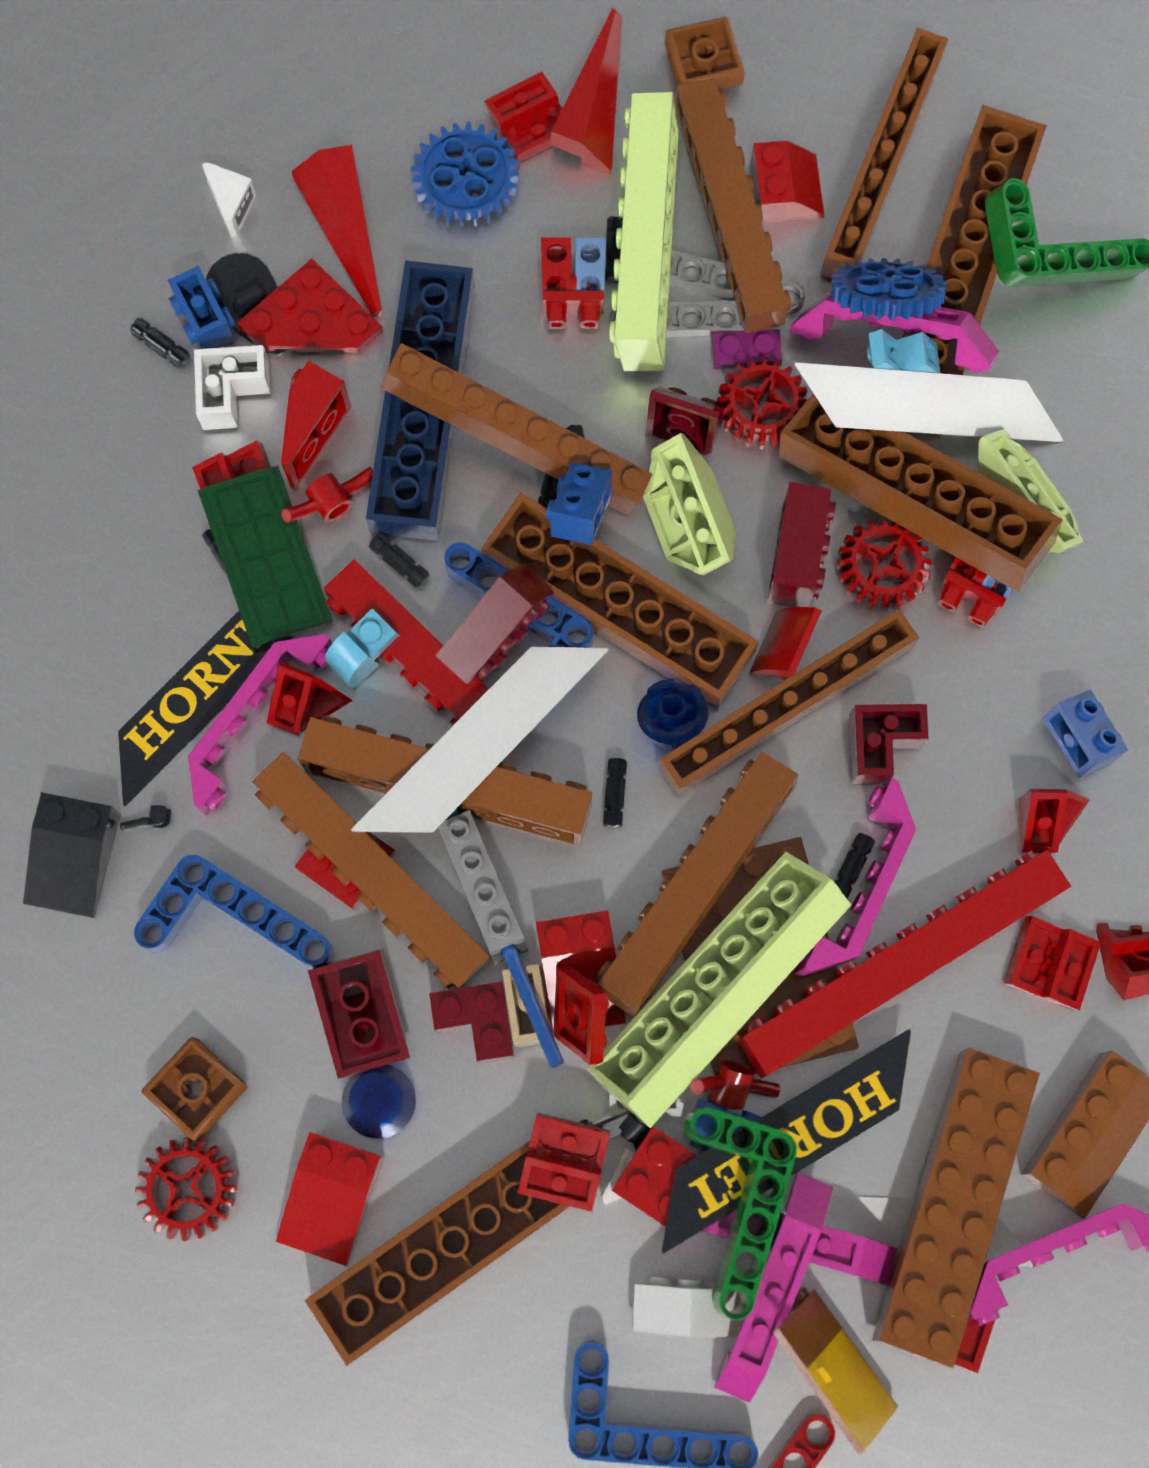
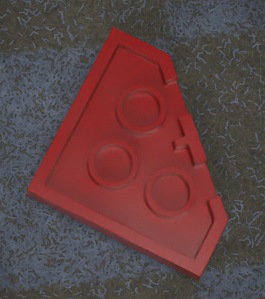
[237,258,383,353]

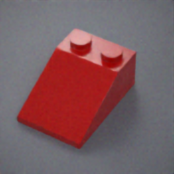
[281,360,351,490]
[536,910,626,1032]
[276,1132,384,1266]

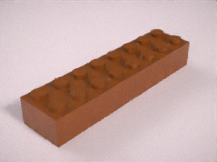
[779,393,1063,592]
[481,492,759,710]
[297,715,593,847]
[872,1047,1040,1368]
[304,1141,601,1366]

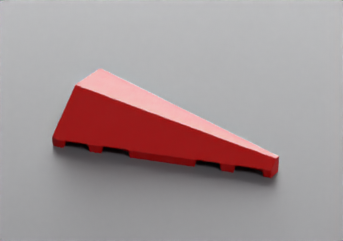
[551,8,622,174]
[291,144,383,317]
[1096,923,1149,1001]

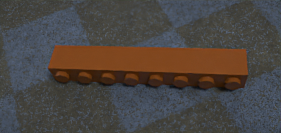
[820,28,948,278]
[674,78,791,333]
[380,343,653,516]
[658,609,919,797]
[252,751,491,989]
[596,752,798,1017]

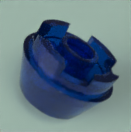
[637,679,709,750]
[342,1065,416,1139]

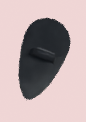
[206,253,288,356]

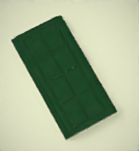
[197,465,333,649]

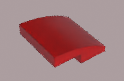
[484,71,562,163]
[192,440,271,489]
[749,606,822,680]
[1003,916,1101,1011]
[518,1112,611,1212]

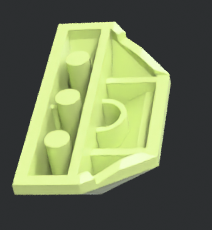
[978,429,1083,554]
[643,433,736,575]

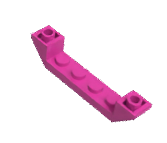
[790,292,999,372]
[188,634,332,816]
[795,778,916,977]
[714,1172,833,1403]
[967,1203,1149,1326]
[702,1210,898,1286]

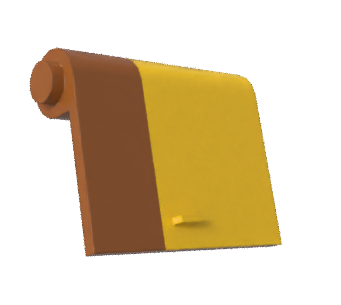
[773,1287,898,1455]

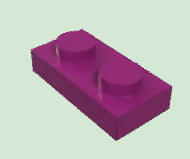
[711,329,782,370]

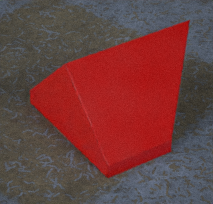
[266,662,353,736]
[1019,789,1090,853]

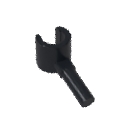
[120,805,171,831]

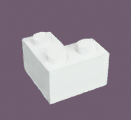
[194,345,271,430]
[633,1277,741,1338]

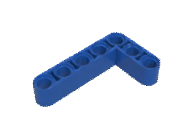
[444,542,593,648]
[134,855,334,968]
[568,1340,758,1468]

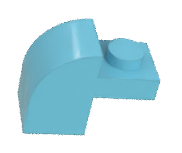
[867,329,940,373]
[325,609,399,690]

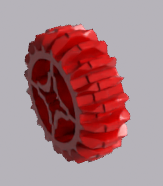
[716,356,808,450]
[836,517,932,612]
[135,1137,238,1241]

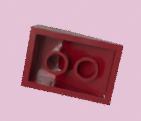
[645,387,725,457]
[308,948,410,1079]

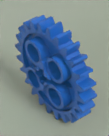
[411,122,520,228]
[831,258,946,321]

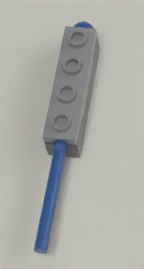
[438,807,564,1068]

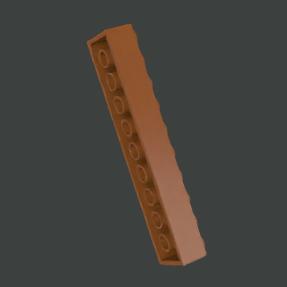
[901,105,1047,439]

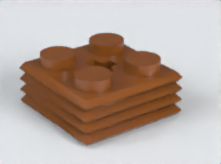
[664,16,745,90]
[141,1037,248,1141]

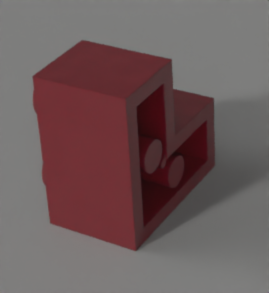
[849,704,929,784]
[429,982,515,1064]

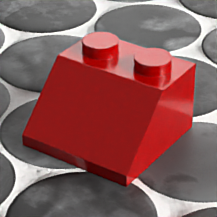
[750,140,824,223]

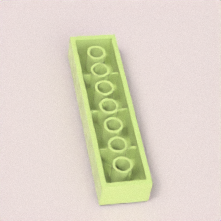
[609,92,680,371]
[587,852,851,1128]

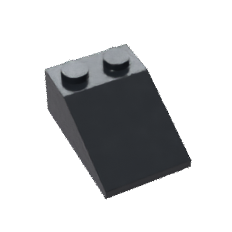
[23,792,121,919]

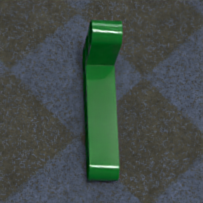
[985,178,1149,287]
[683,1108,797,1320]

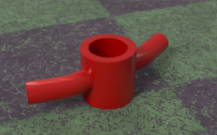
[282,466,373,523]
[690,1060,780,1110]

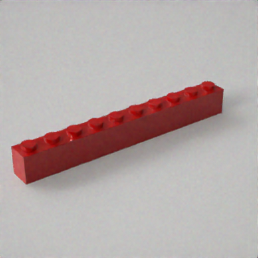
[737,849,1072,1079]

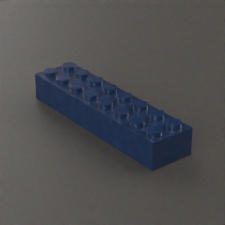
[366,260,475,541]

